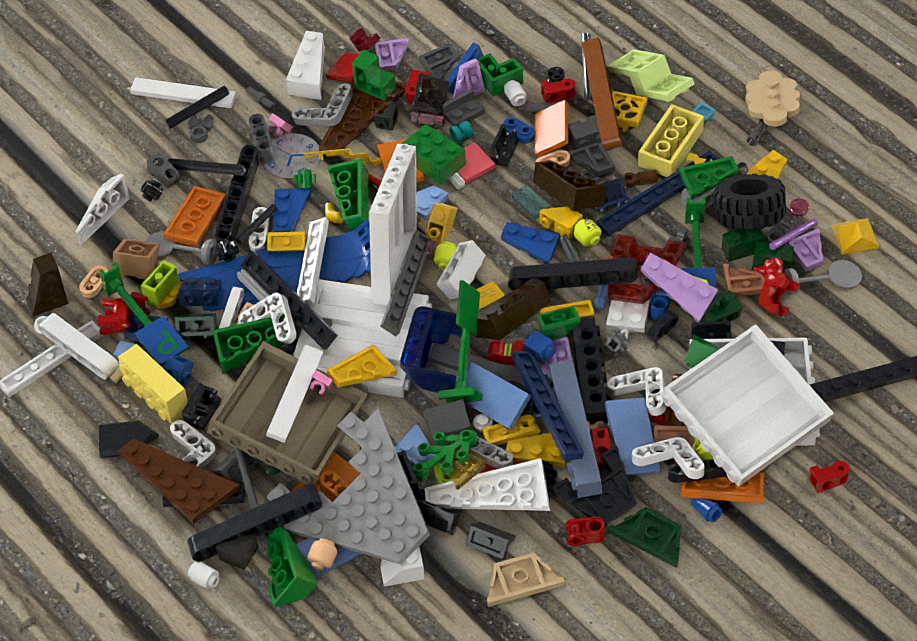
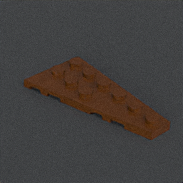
[319,81,406,151]
[118,439,240,524]

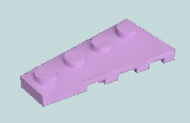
[641,253,718,322]

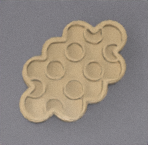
[746,71,800,127]

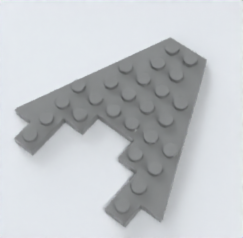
[266,409,430,564]

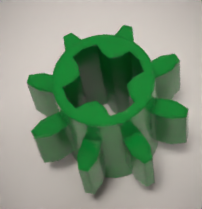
[294,169,316,188]

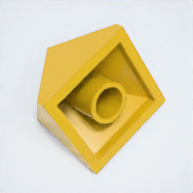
[831,218,879,255]

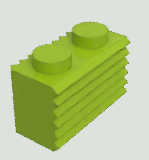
[140,260,180,306]

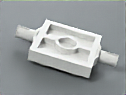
[606,287,651,339]

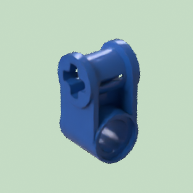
[650,285,671,321]

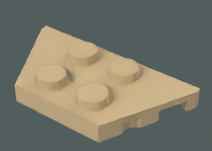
[487,553,565,607]

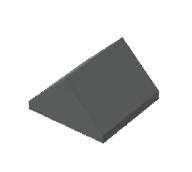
[423,399,471,440]

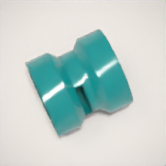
[449,121,473,144]

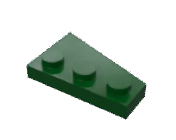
[679,156,738,200]

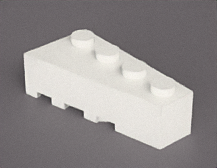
[286,31,325,100]

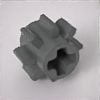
[604,329,629,355]

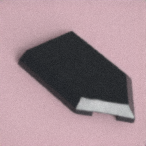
[99,420,159,458]

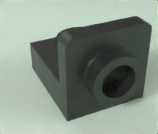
[374,102,399,130]

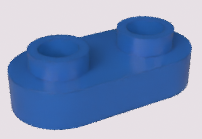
[503,117,535,144]

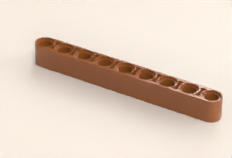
[582,37,623,151]

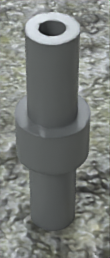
[246,86,275,110]

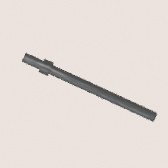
[234,447,267,541]

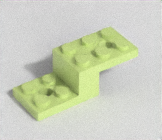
[607,49,694,102]

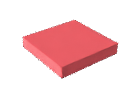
[457,142,496,184]

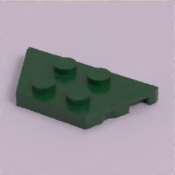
[608,507,681,568]

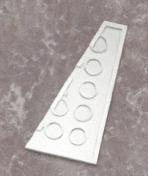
[425,458,550,511]

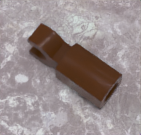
[625,170,658,188]

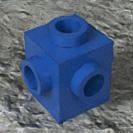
[163,355,194,385]

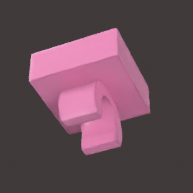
[268,113,293,137]
[310,370,334,395]

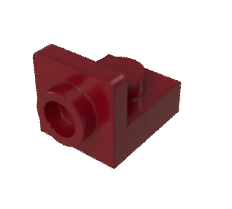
[349,28,381,52]

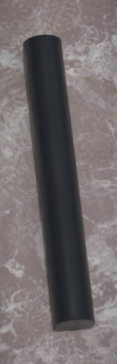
[236,204,277,244]

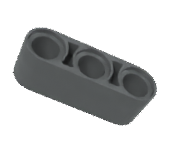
[249,113,275,162]

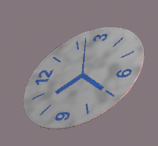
[263,134,319,178]

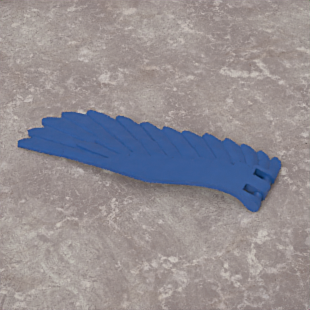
[178,220,371,312]

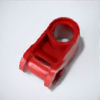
[565,517,605,546]

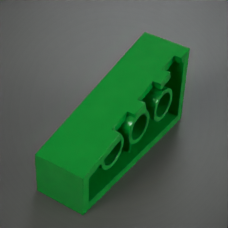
[327,159,369,231]
[213,314,288,374]

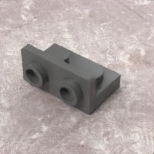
[443,89,485,126]

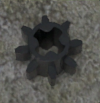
[140,178,163,202]
[215,239,239,262]

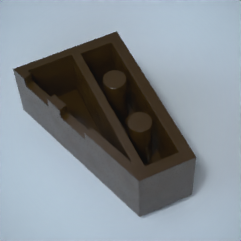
[26,253,69,316]

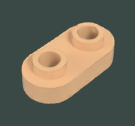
[536,150,570,167]
[79,265,108,298]

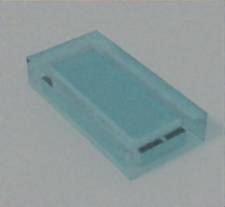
[512,185,550,219]

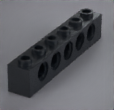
[572,318,609,425]

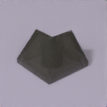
[412,73,450,116]

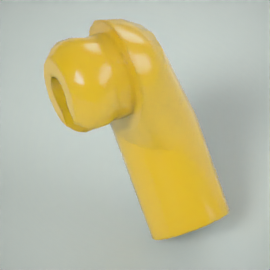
[325,203,344,224]

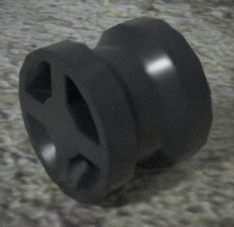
[547,67,565,83]

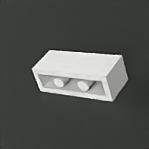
[436,240,486,299]

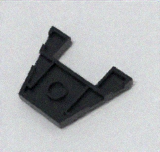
[551,445,637,526]

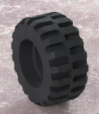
[714,173,786,230]

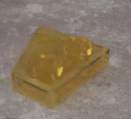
[444,448,486,490]

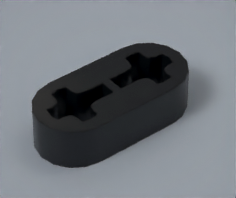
[647,310,679,341]

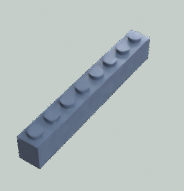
[547,360,602,498]

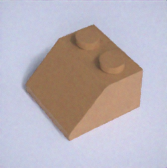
[112,238,160,279]

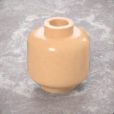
[307,538,337,571]

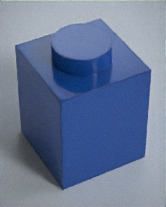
[523,330,556,364]

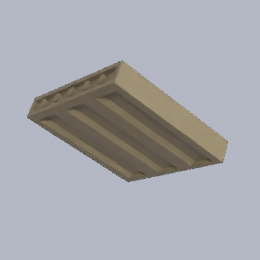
[207,341,368,485]

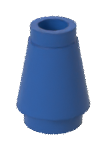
[691,498,722,522]

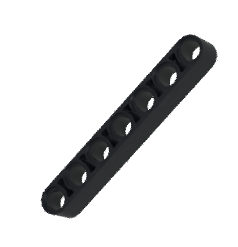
[215,145,259,248]
[508,258,639,291]
[187,484,322,562]

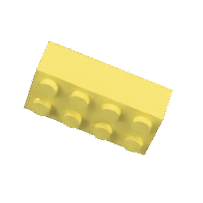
[638,104,704,177]
[118,344,188,424]

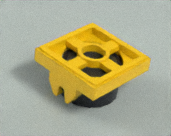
[612,91,648,132]

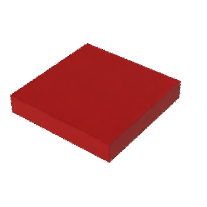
[325,53,360,82]

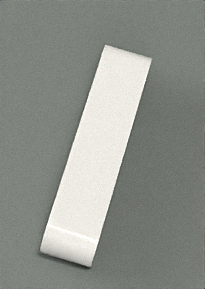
[38,313,119,380]

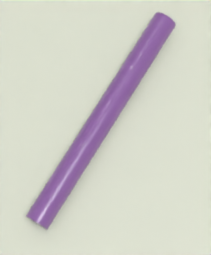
[769,218,818,250]

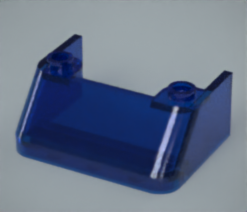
[400,306,470,393]

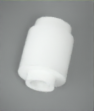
[504,80,528,106]
[188,562,220,590]

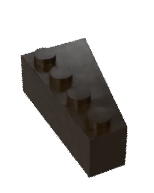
[533,160,607,211]
[474,280,551,341]

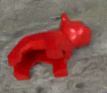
[754,257,800,317]
[97,292,150,335]

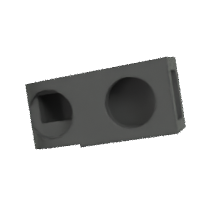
[146,152,180,187]

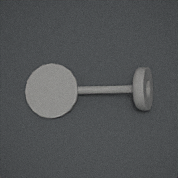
[145,231,218,265]
[783,260,862,295]

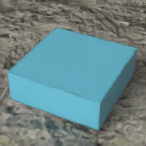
[692,102,716,124]

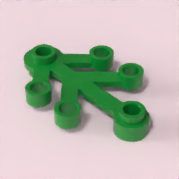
[413,430,477,481]

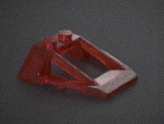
[608,234,686,304]

